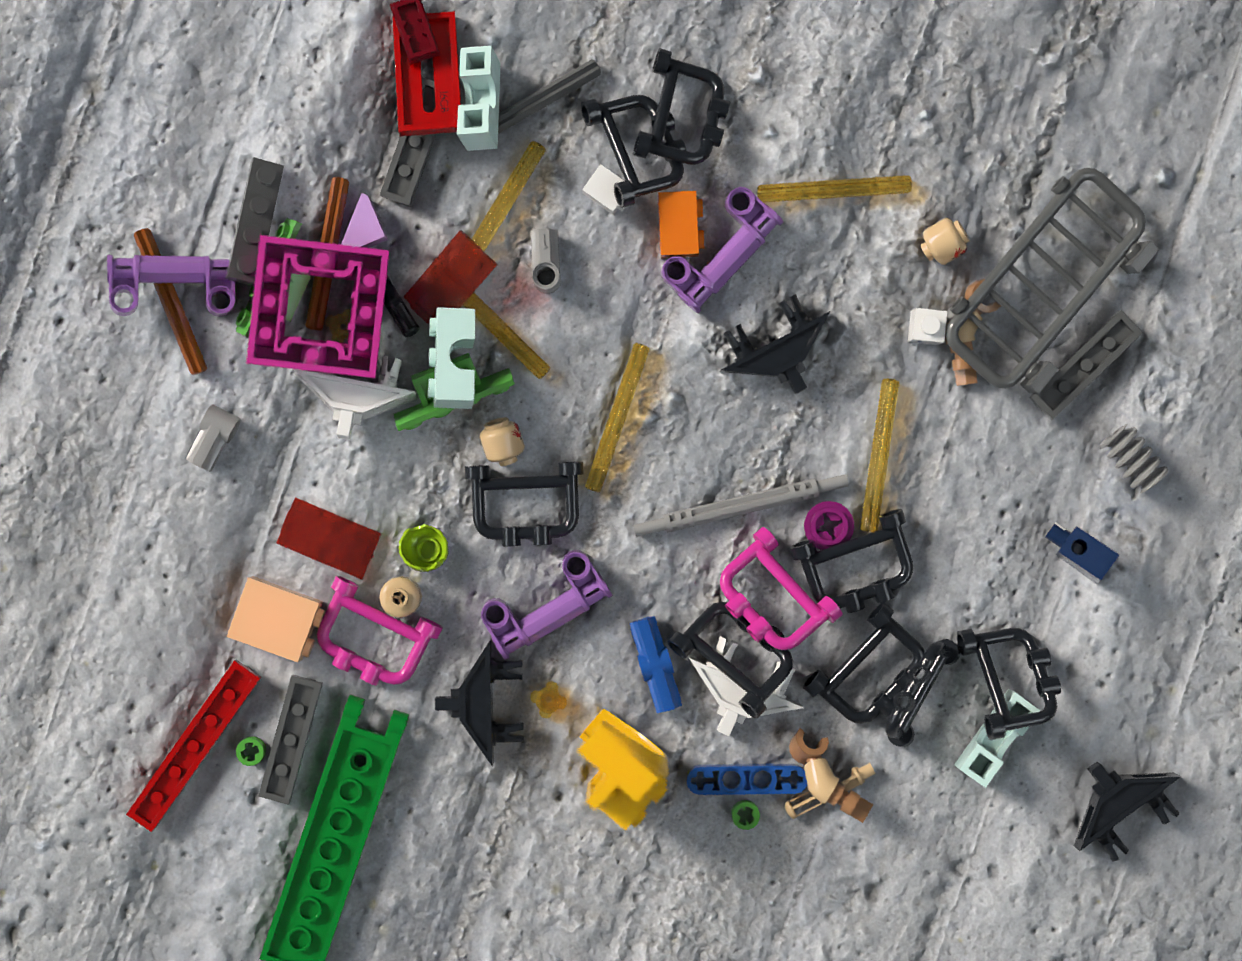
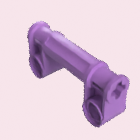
[661,187,783,314]
[107,255,236,317]
[481,550,613,660]

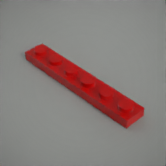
[126,659,262,832]

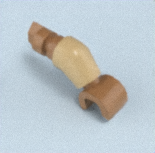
[945,279,1001,386]
[789,728,873,823]

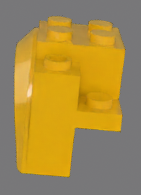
[577,708,669,831]

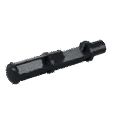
[384,275,420,337]

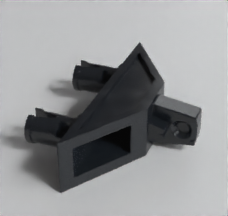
[719,294,830,394]
[435,639,524,766]
[1074,762,1182,862]

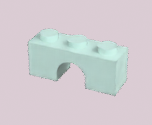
[457,46,501,151]
[428,307,475,409]
[954,689,1041,788]

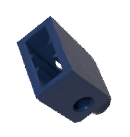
[1045,522,1120,584]

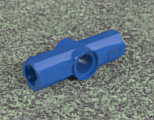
[629,615,682,713]

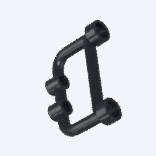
[633,48,730,165]
[581,95,686,208]
[464,462,584,547]
[789,509,914,613]
[667,602,793,719]
[803,602,925,724]
[957,628,1061,740]
[885,639,960,747]

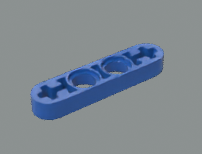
[686,764,807,795]

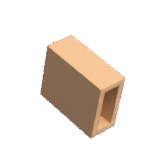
[227,576,325,662]

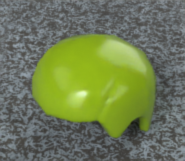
[399,524,449,572]

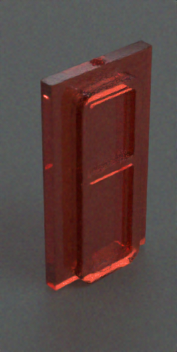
[403,230,498,324]
[276,497,382,580]

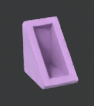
[341,193,388,248]

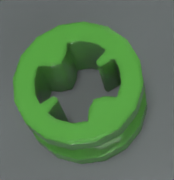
[236,736,266,766]
[731,800,760,830]

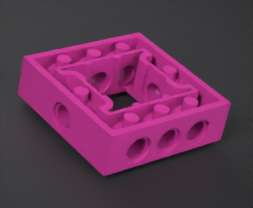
[246,235,390,379]

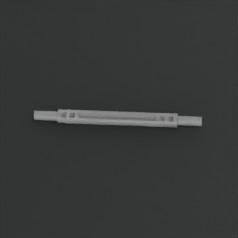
[633,474,849,537]

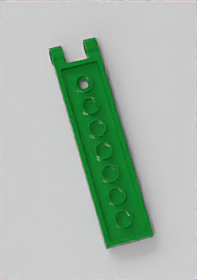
[259,694,410,961]

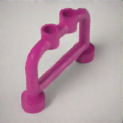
[720,527,843,650]
[317,576,443,686]

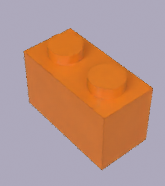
[658,191,705,259]

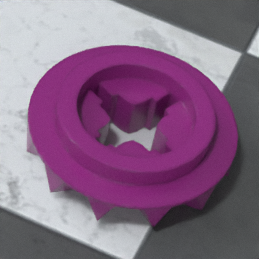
[804,501,854,550]

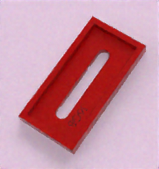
[392,11,461,137]

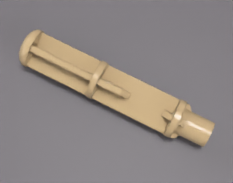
[785,763,876,819]

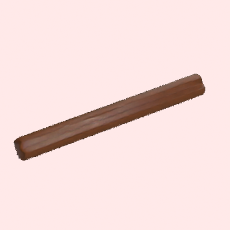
[306,177,349,331]
[134,228,207,375]

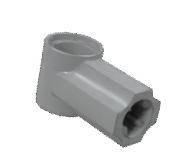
[531,229,561,294]
[186,404,241,472]

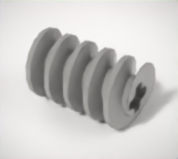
[1099,424,1168,493]

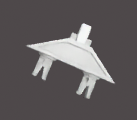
[293,356,417,440]
[688,636,804,736]

